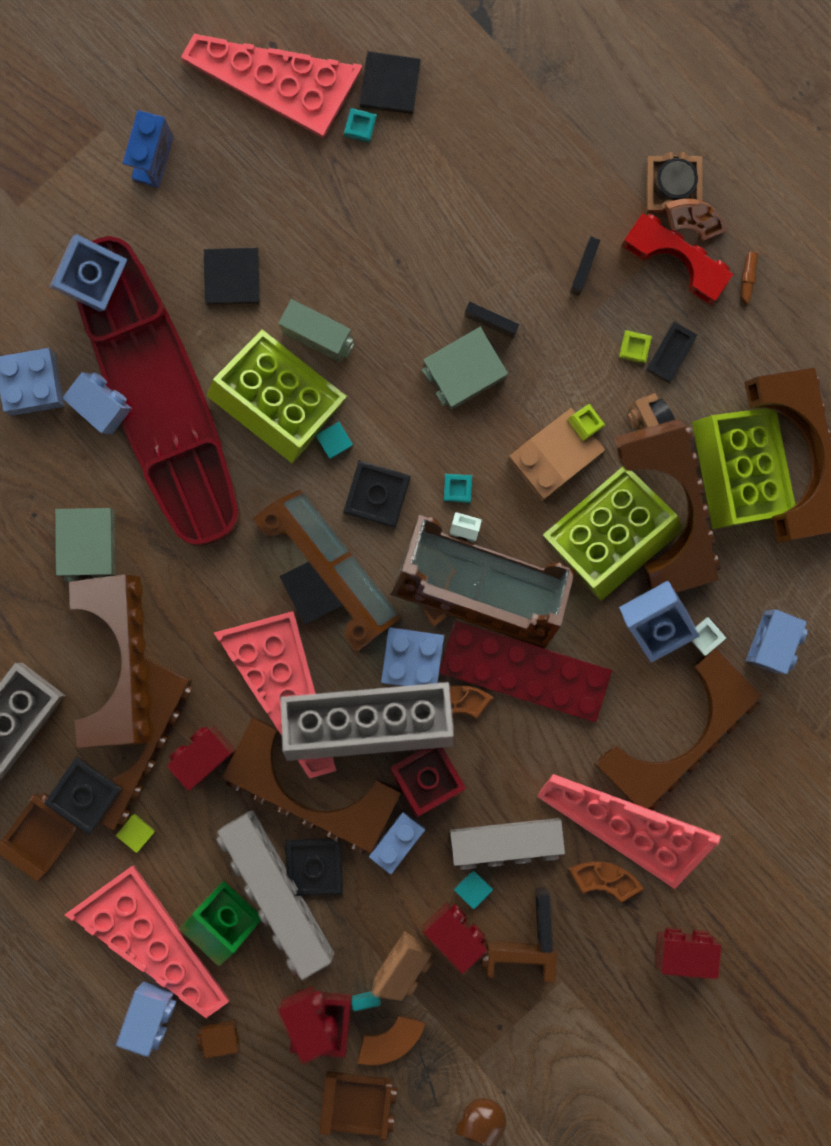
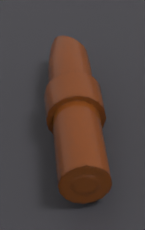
[741,252,758,305]

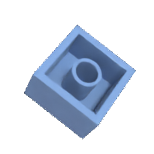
[49,234,127,312]
[0,348,64,416]
[619,581,700,663]
[745,609,808,674]
[381,628,444,686]
[116,981,176,1057]

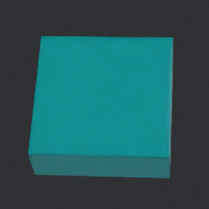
[344,108,377,143]
[316,422,353,460]
[443,474,472,503]
[454,870,493,909]
[351,991,381,1011]

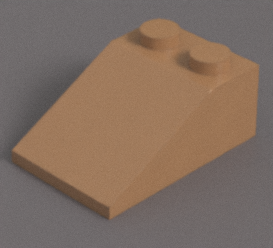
[508,408,605,501]
[372,931,434,1001]

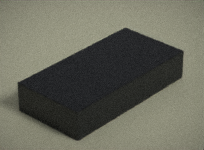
[569,236,600,296]
[464,301,519,339]
[646,322,697,383]

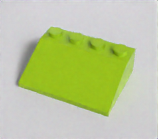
[207,330,347,463]
[692,409,795,529]
[543,467,683,601]

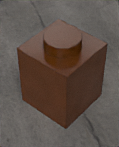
[197,1019,241,1058]

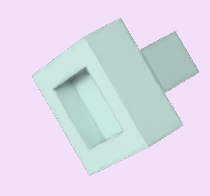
[450,512,482,543]
[691,617,726,656]

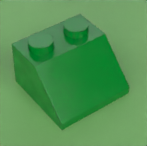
[179,880,262,966]

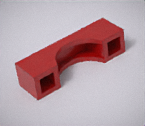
[621,213,733,306]

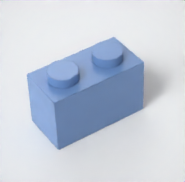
[62,372,132,434]
[369,810,425,874]

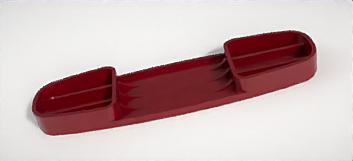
[76,236,241,546]

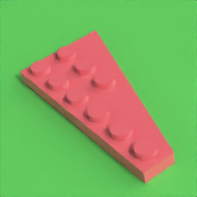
[181,34,363,138]
[214,611,337,778]
[537,774,721,889]
[65,865,230,1018]

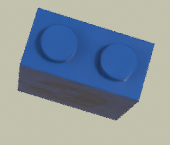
[123,110,174,188]

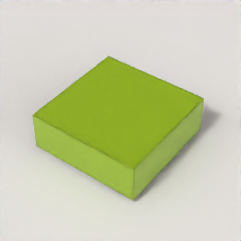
[618,330,652,364]
[567,403,606,441]
[116,814,155,853]

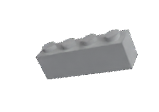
[450,818,565,870]

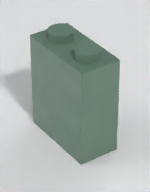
[278,299,355,363]
[421,327,508,410]
[55,508,116,582]

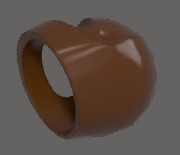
[455,1098,506,1146]

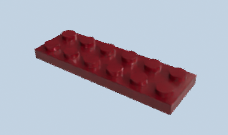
[439,621,612,722]

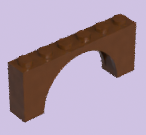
[744,368,831,543]
[614,419,720,592]
[69,574,150,748]
[594,648,762,811]
[99,656,193,830]
[222,717,401,854]

